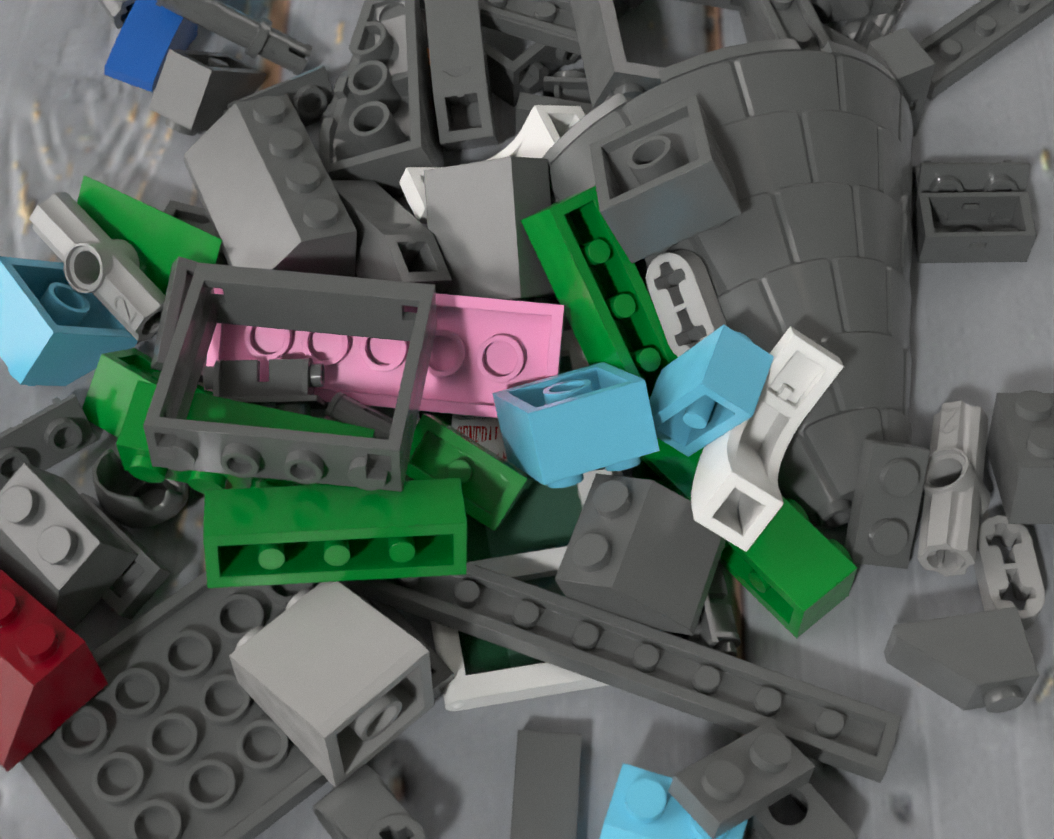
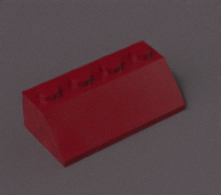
[0,569,108,772]

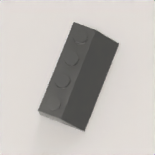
[184,94,357,277]

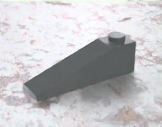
[319,0,444,199]

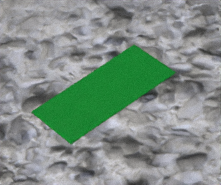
[77,175,222,296]

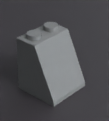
[229,581,434,788]

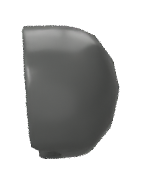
[92,449,191,529]

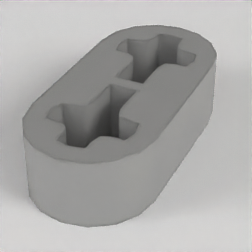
[646,250,727,357]
[973,515,1045,630]

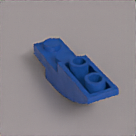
[104,0,198,92]

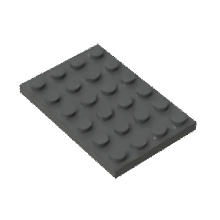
[19,571,454,839]

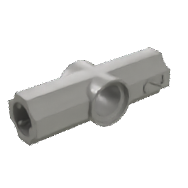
[29,192,165,341]
[917,400,991,577]

